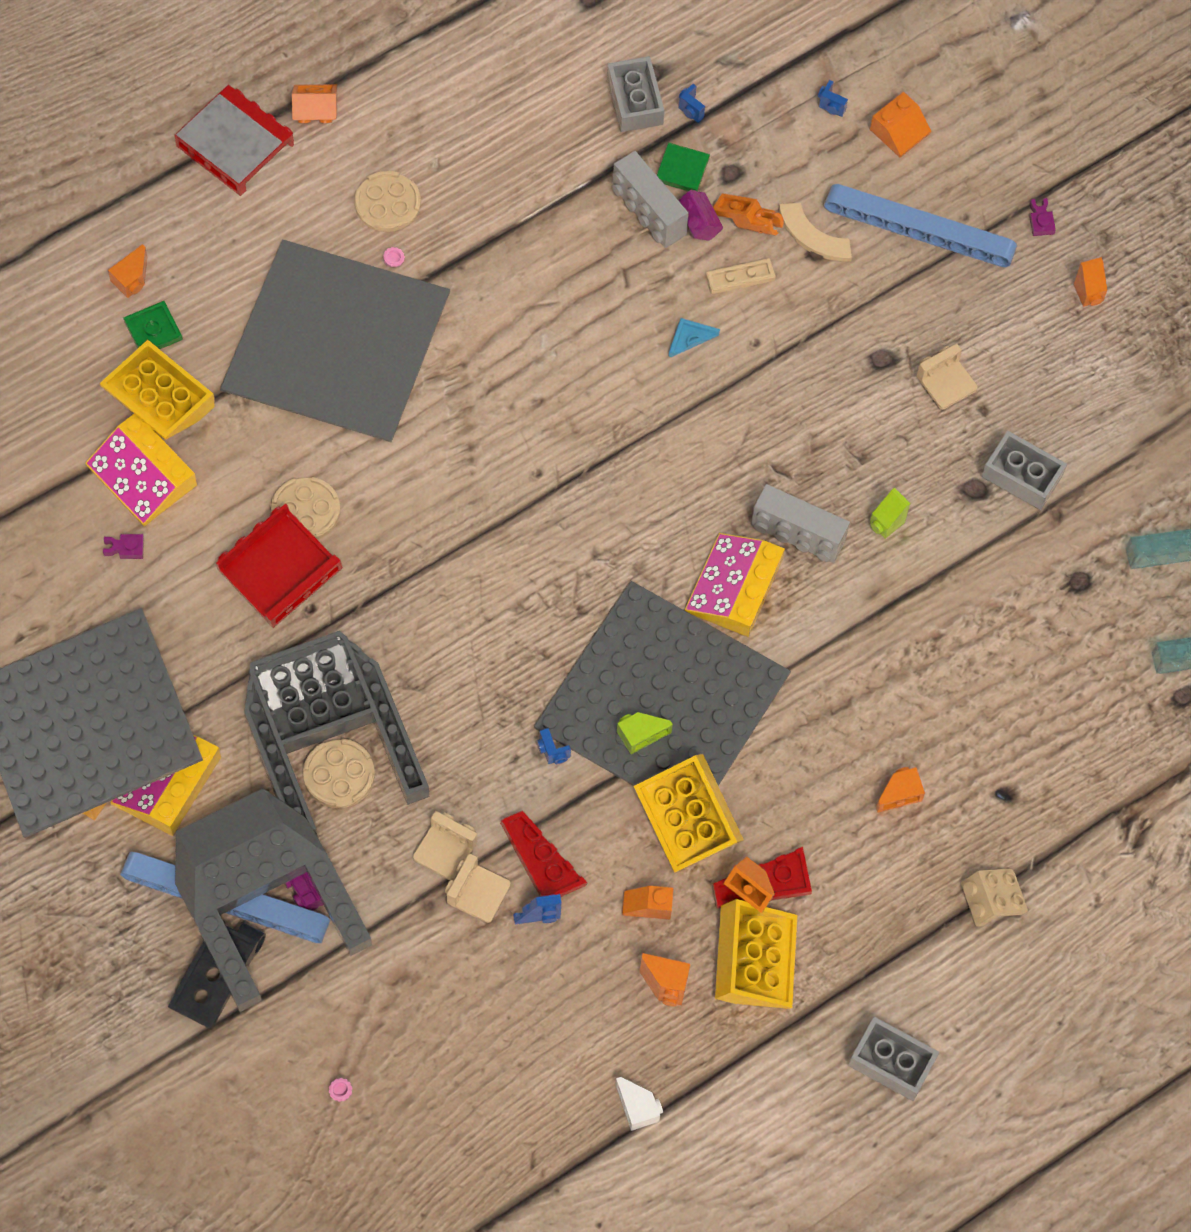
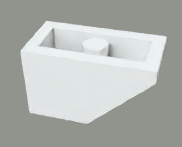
[615,1077,663,1131]

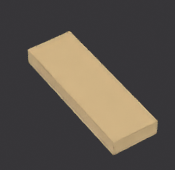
[705,258,776,295]

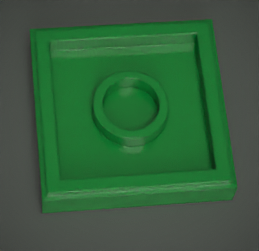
[657,142,710,192]
[123,301,183,349]

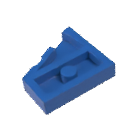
[513,894,562,925]

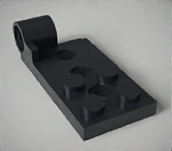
[168,923,266,1030]

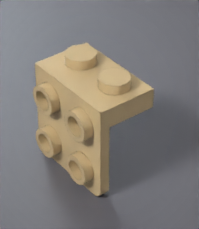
[916,344,977,409]
[413,811,477,880]
[445,853,510,923]
[961,869,1028,927]

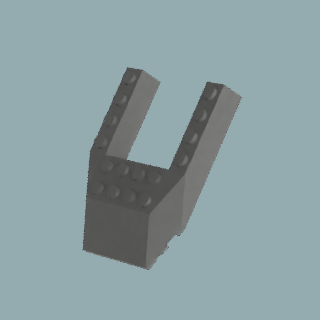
[244,631,430,836]
[175,788,372,1012]

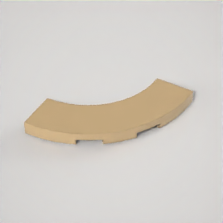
[779,203,852,262]

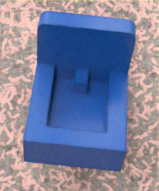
[818,80,848,117]
[678,84,705,123]
[536,728,571,764]

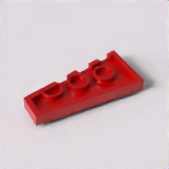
[500,811,587,897]
[713,847,812,909]

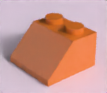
[292,84,337,123]
[870,91,931,158]
[640,953,690,1007]

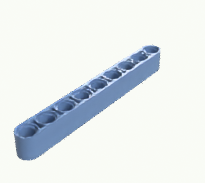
[824,184,1017,267]
[120,852,330,944]

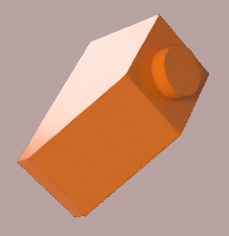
[108,244,148,298]
[1073,257,1107,307]
[876,767,925,813]
[724,857,775,913]
[622,886,673,920]

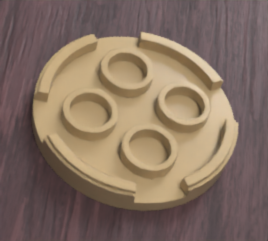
[355,171,421,232]
[271,477,340,540]
[303,739,375,808]

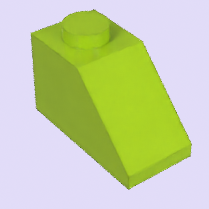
[870,488,910,539]
[617,712,673,754]

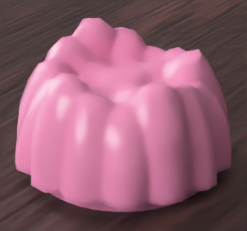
[383,247,405,268]
[329,1078,353,1102]

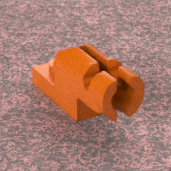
[713,193,784,236]

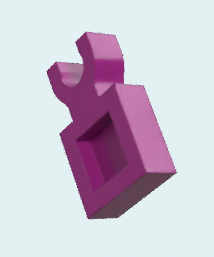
[1030,198,1056,236]
[103,534,144,559]

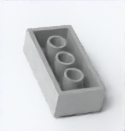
[612,151,688,248]
[751,484,850,563]

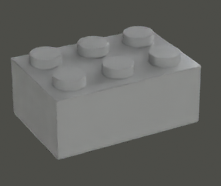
[607,56,664,132]
[982,431,1067,510]
[848,1017,939,1102]

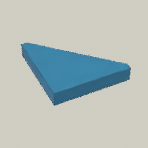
[668,318,720,357]

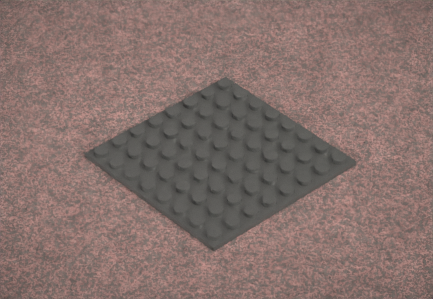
[220,239,450,443]
[534,581,791,786]
[0,608,203,838]

